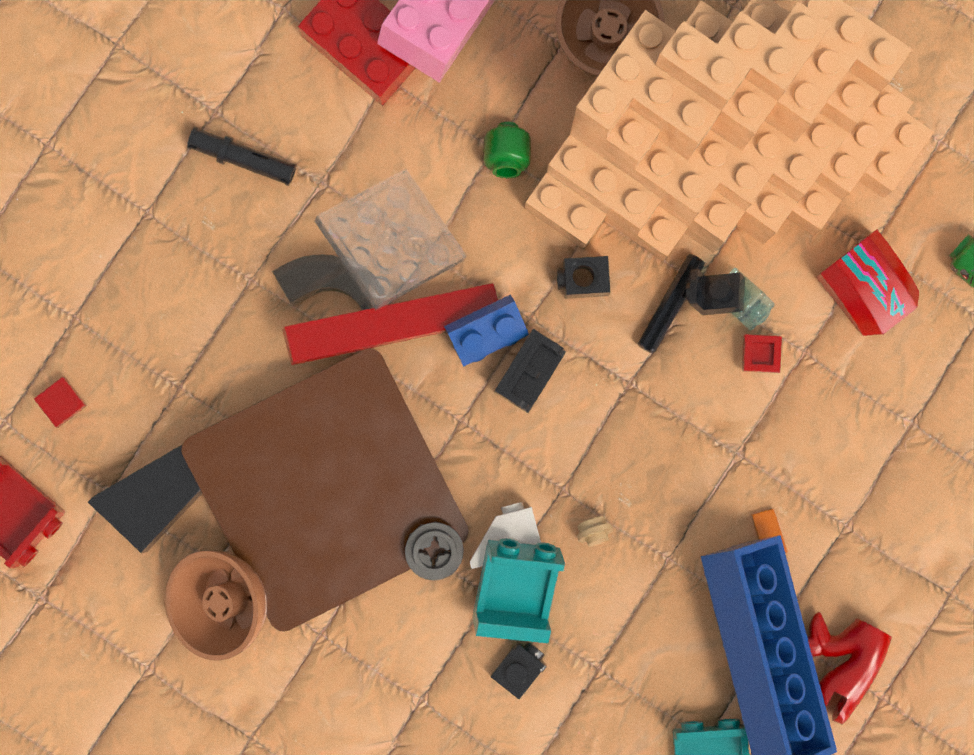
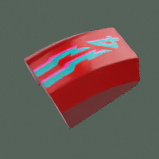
[816,229,920,336]

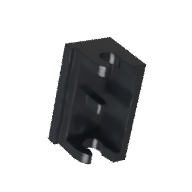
[494,329,566,413]

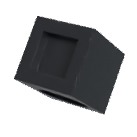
[557,256,610,299]

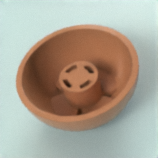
[556,0,665,77]
[165,550,267,661]

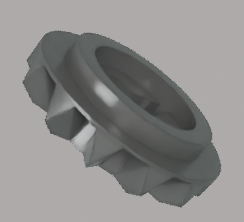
[405,521,464,580]

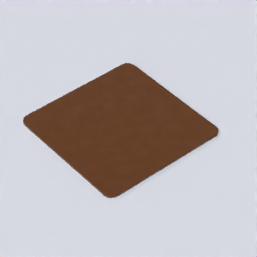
[182,348,469,631]

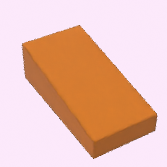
[751,508,788,553]

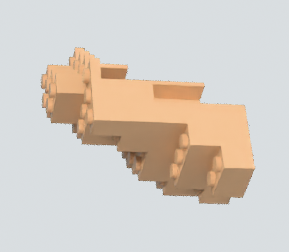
[525,0,934,262]

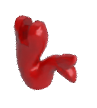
[807,612,892,725]

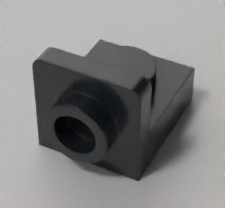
[686,269,745,316]
[490,641,547,700]

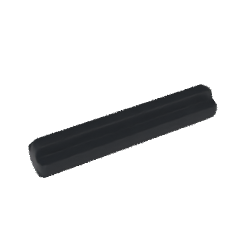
[638,254,705,354]

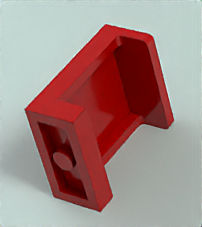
[0,455,65,569]

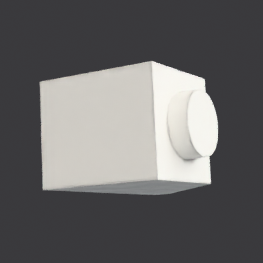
[470,502,541,569]

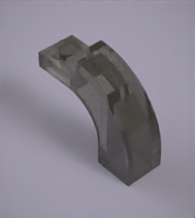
[272,254,387,310]

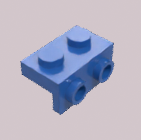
[444,294,529,367]

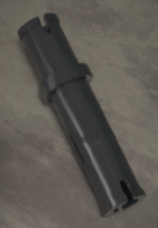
[187,127,297,186]

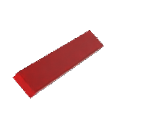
[282,283,498,365]

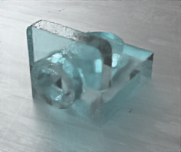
[730,268,775,331]

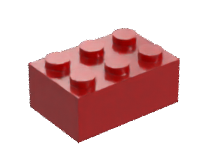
[298,0,416,106]

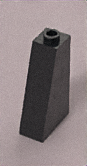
[88,444,202,553]

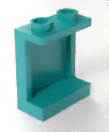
[472,538,565,643]
[673,719,749,755]

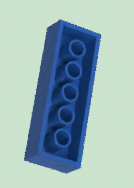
[701,535,837,755]

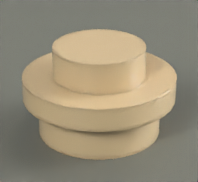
[577,516,613,546]

